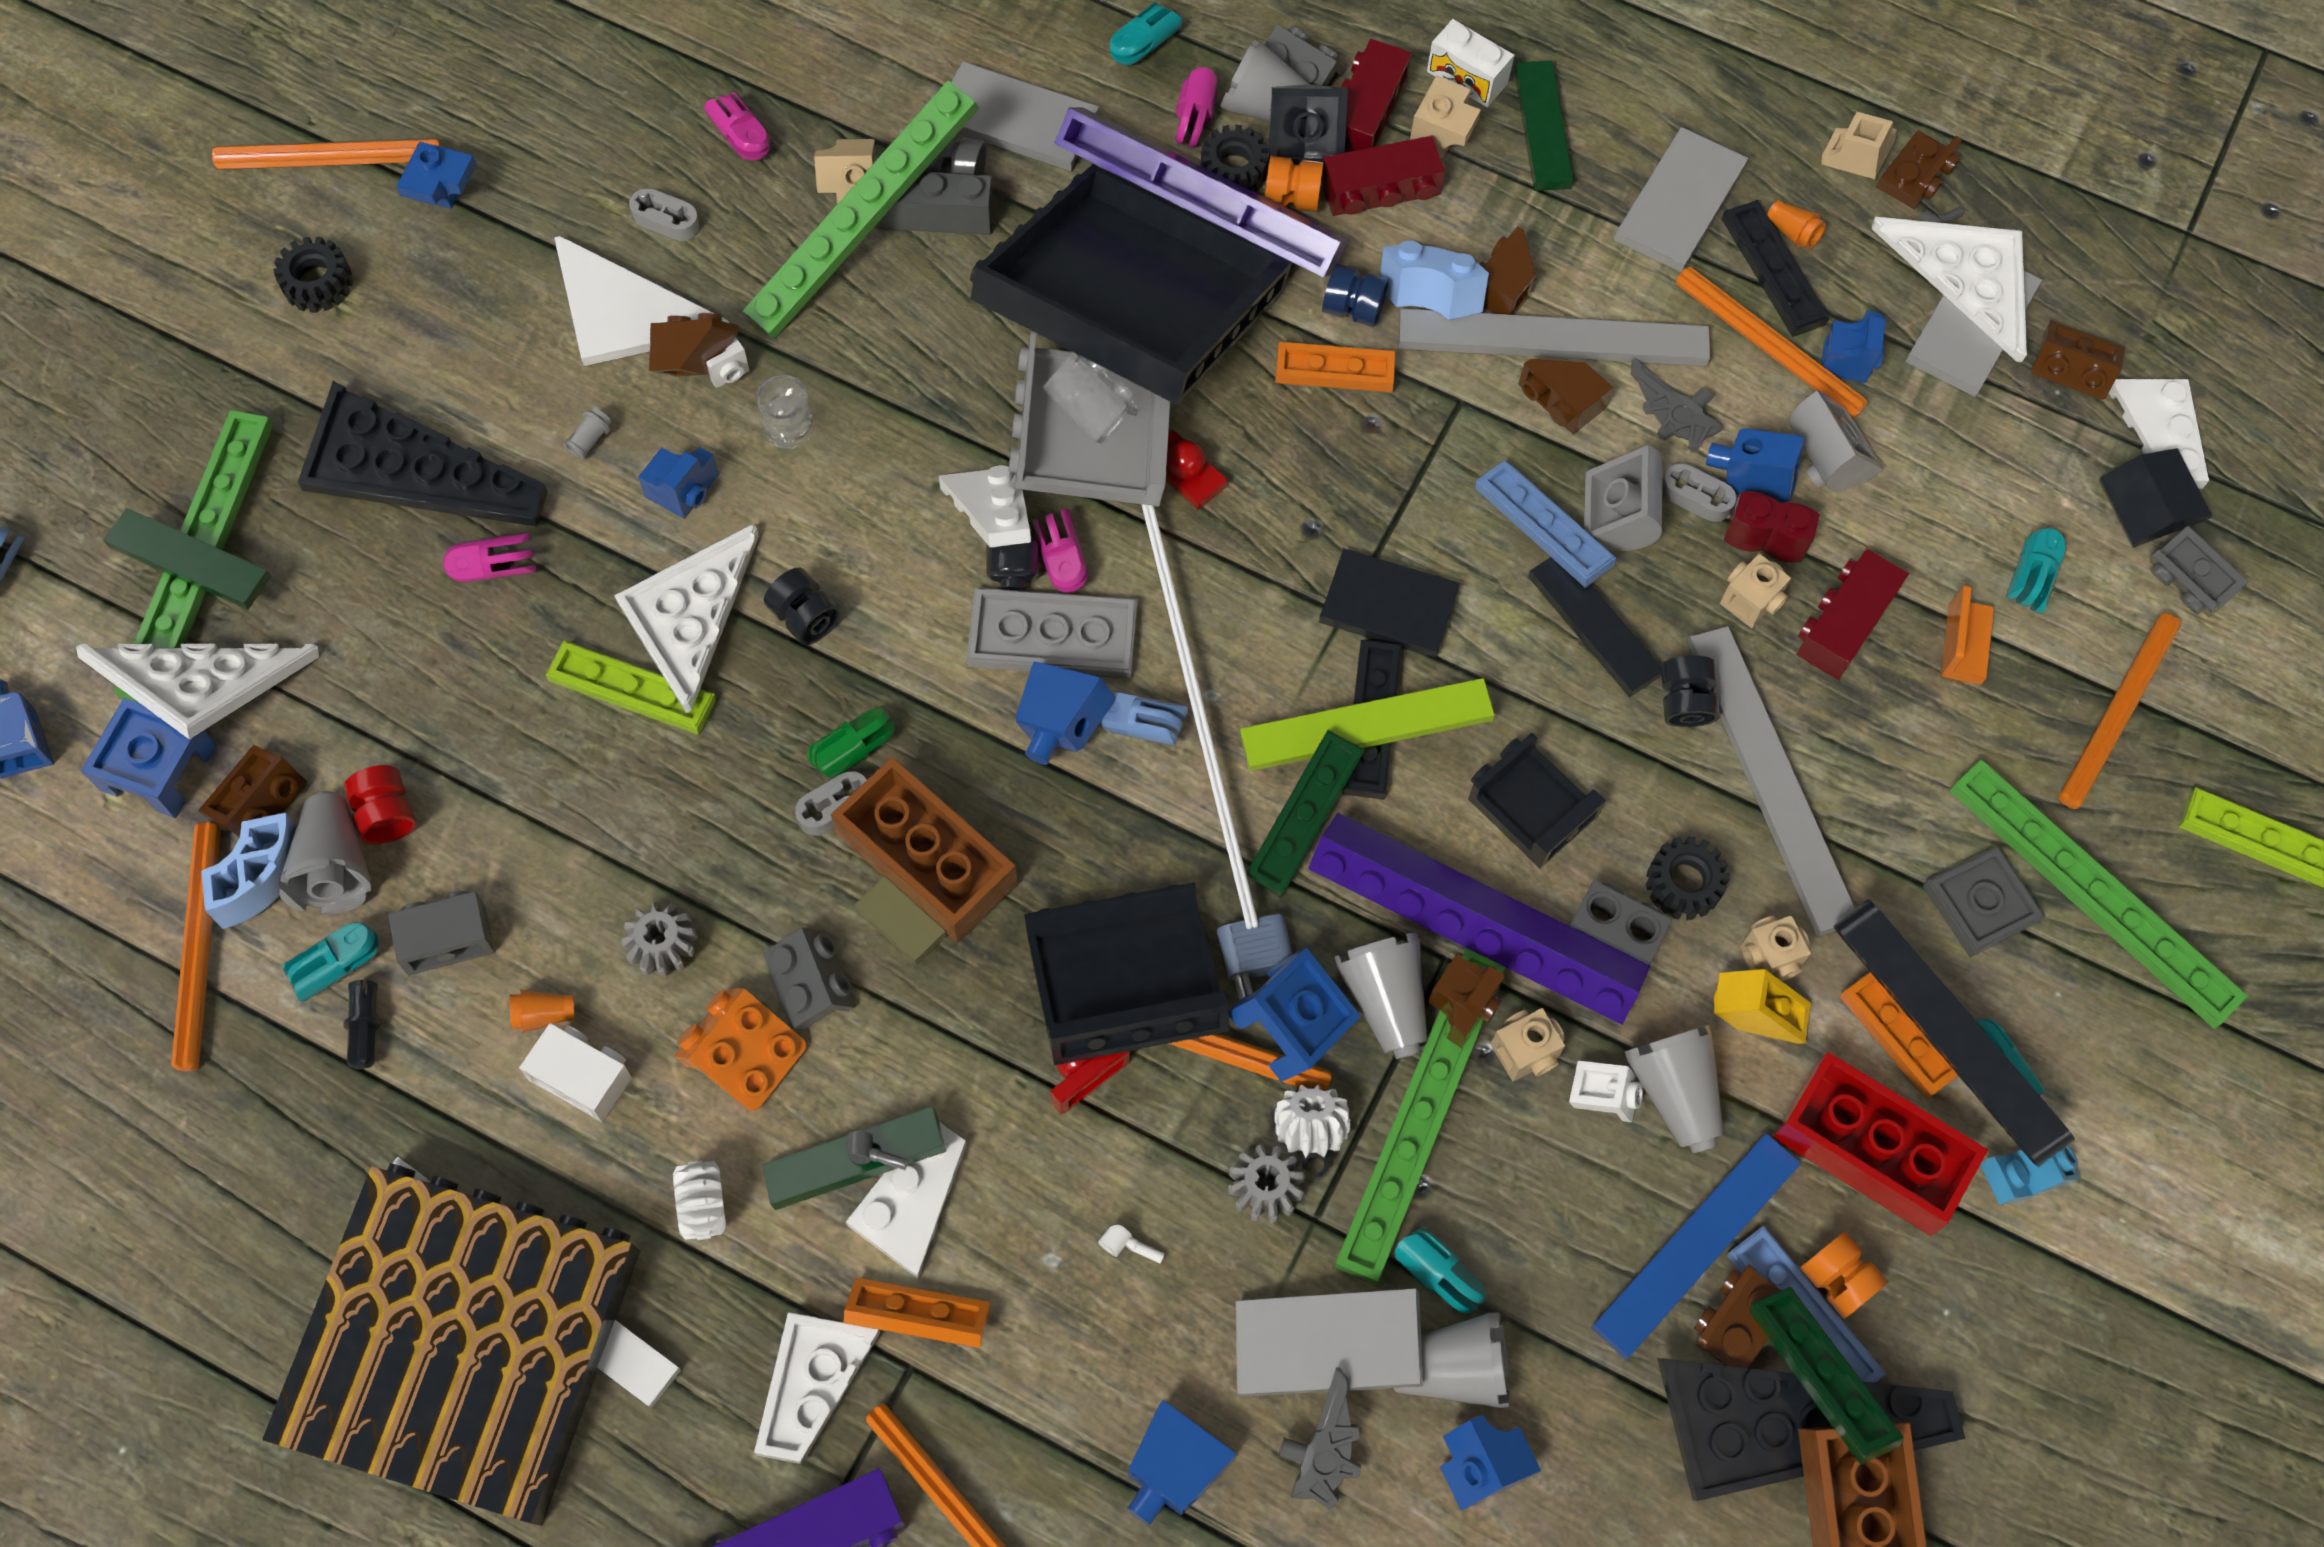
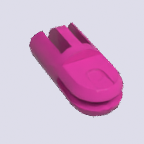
[1175,67,1218,148]
[704,91,770,161]
[1032,508,1088,593]
[443,533,537,582]

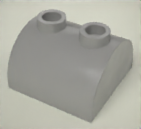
[1789,390,1884,491]
[1584,444,1663,551]

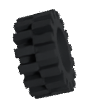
[1200,124,1269,191]
[273,236,353,313]
[1646,836,1730,920]

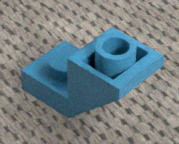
[1980,1145,2081,1205]

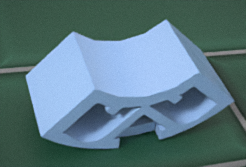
[1380,241,1489,320]
[201,813,297,929]

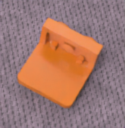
[674,988,806,1111]

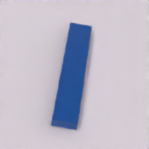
[1591,1133,1801,1360]

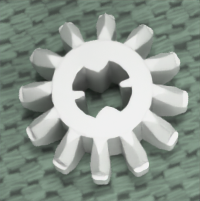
[1275,1084,1350,1158]
[673,1160,726,1240]

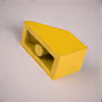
[1713,969,1811,1044]

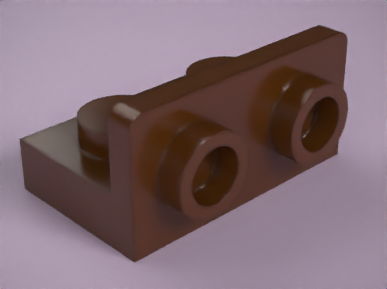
[1876,130,1963,210]
[2031,320,2125,400]
[198,745,307,838]
[1693,1264,1781,1368]

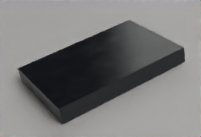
[1319,548,1460,658]

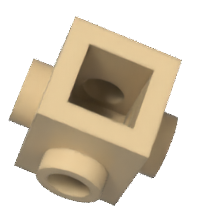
[1720,554,1791,628]
[1740,915,1811,981]
[1490,1008,1565,1082]

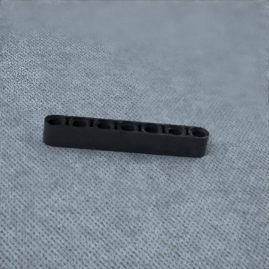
[1833,899,2075,1167]

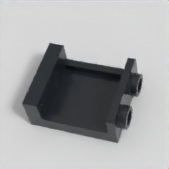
[1468,733,1606,869]

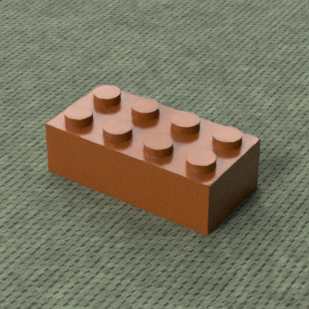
[830,757,1017,943]
[1798,1422,1926,1547]

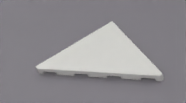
[1872,216,2027,362]
[554,236,729,366]
[614,524,759,713]
[76,644,319,739]

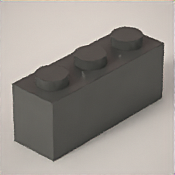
[876,172,993,235]

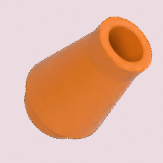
[1767,200,1826,249]
[509,989,575,1033]

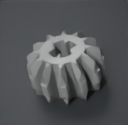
[621,901,698,977]
[1228,1144,1304,1223]

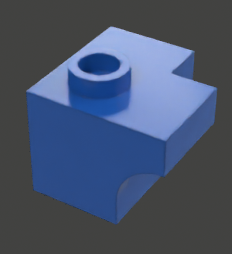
[396,141,476,209]
[1821,311,1886,383]
[638,447,719,519]
[1440,1415,1541,1511]

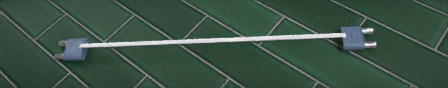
[1141,504,1293,1000]

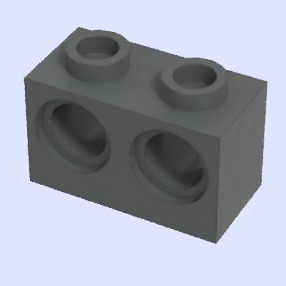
[1570,880,1672,965]

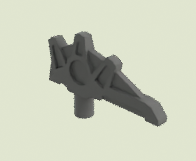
[1630,358,1723,451]
[1279,1367,1361,1509]

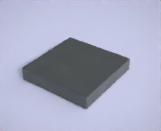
[1923,846,2046,958]

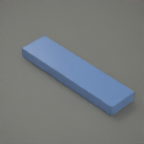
[1475,460,1616,588]
[1726,1226,1886,1383]

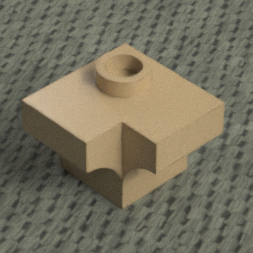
[1410,75,1481,158]
[1821,112,1897,179]
[814,139,876,204]

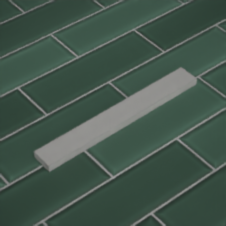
[1398,309,1710,366]
[1688,626,1855,937]

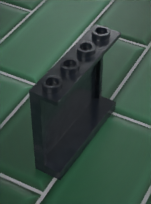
[1024,882,1229,1066]

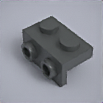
[1265,24,1344,86]
[2150,526,2249,618]
[763,927,856,1031]

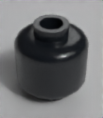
[986,538,1039,591]

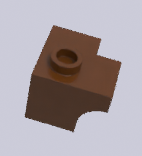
[1428,954,1505,1048]

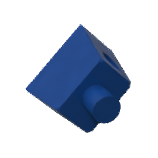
[1706,428,1805,503]
[1016,661,1116,765]
[1127,1400,1236,1526]

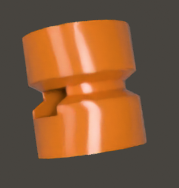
[1265,156,1323,212]
[1800,1231,1889,1319]

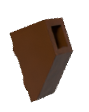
[1479,226,1535,315]
[649,313,738,377]
[1518,359,1613,435]

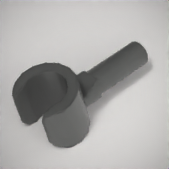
[1919,207,1964,223]
[846,1131,909,1170]

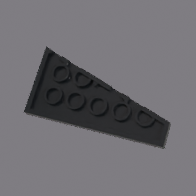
[297,381,548,527]
[1657,1358,1965,1501]

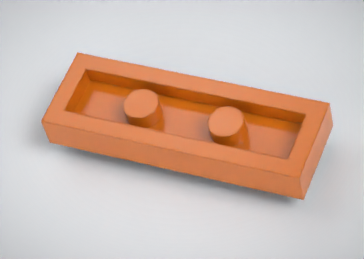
[1275,342,1395,393]
[1839,973,1958,1100]
[843,1277,990,1348]

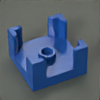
[81,698,217,818]
[1228,947,1361,1082]

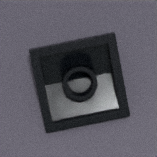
[1268,84,1348,165]
[2099,448,2212,548]

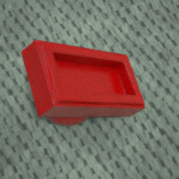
[1166,429,1227,510]
[1050,1051,1130,1115]

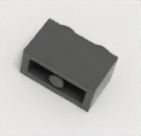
[388,891,495,976]

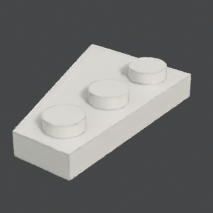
[2109,379,2209,489]
[939,465,1031,547]
[846,1122,966,1279]
[754,1312,880,1464]

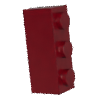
[1341,38,1412,152]
[1321,136,1445,216]
[1796,548,1909,681]

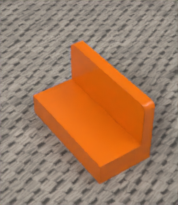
[1940,585,1994,685]

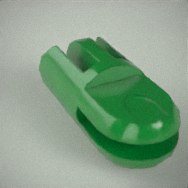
[806,708,895,779]

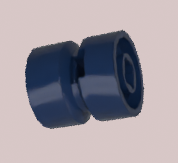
[1322,263,1389,328]

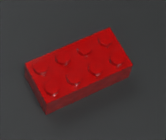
[1772,1052,1988,1236]

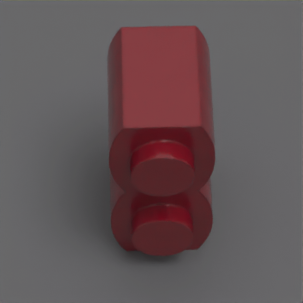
[1724,492,1820,563]

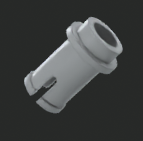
[563,407,612,460]

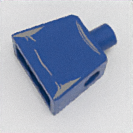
[0,680,54,778]

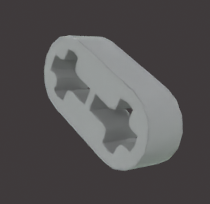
[629,188,700,241]
[1662,463,1736,522]
[795,772,867,836]

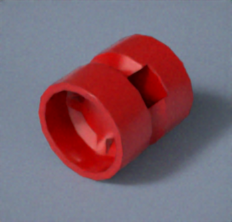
[344,765,416,845]

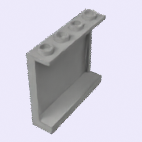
[1009,332,1170,506]

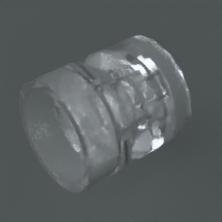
[756,375,814,448]

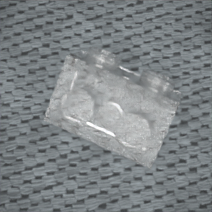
[1043,352,1140,444]

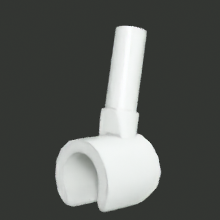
[1098,1225,1165,1264]

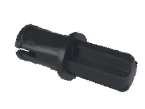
[343,980,380,1070]

